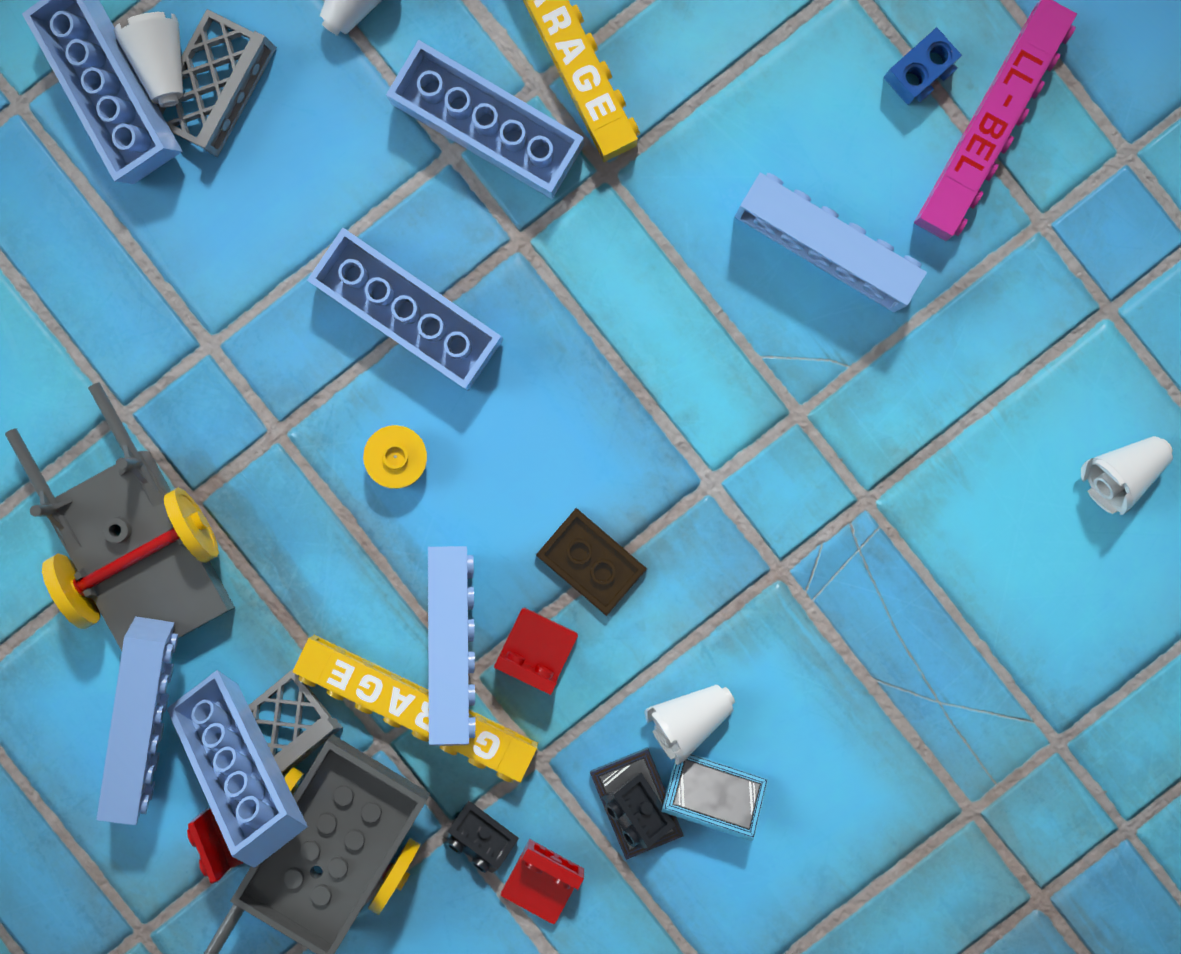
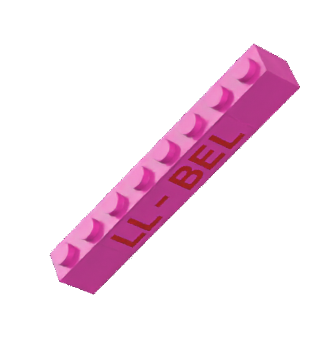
[914,0,1077,241]

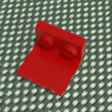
[493,607,578,695]
[187,808,244,884]
[501,839,584,924]

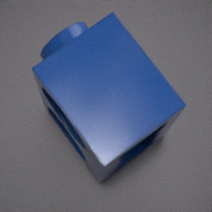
[883,27,962,105]

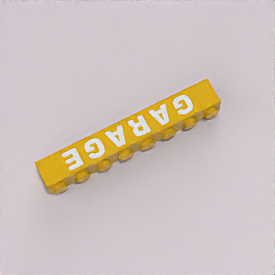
[523,0,640,162]
[292,634,538,783]

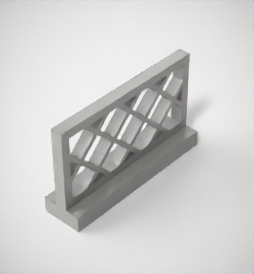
[157,9,277,157]
[248,669,343,776]

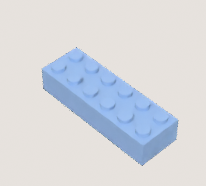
[22,0,183,184]
[386,40,584,199]
[734,173,927,313]
[307,228,504,391]
[428,546,475,746]
[96,616,178,825]
[167,670,308,868]

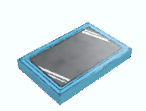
[661,754,768,841]

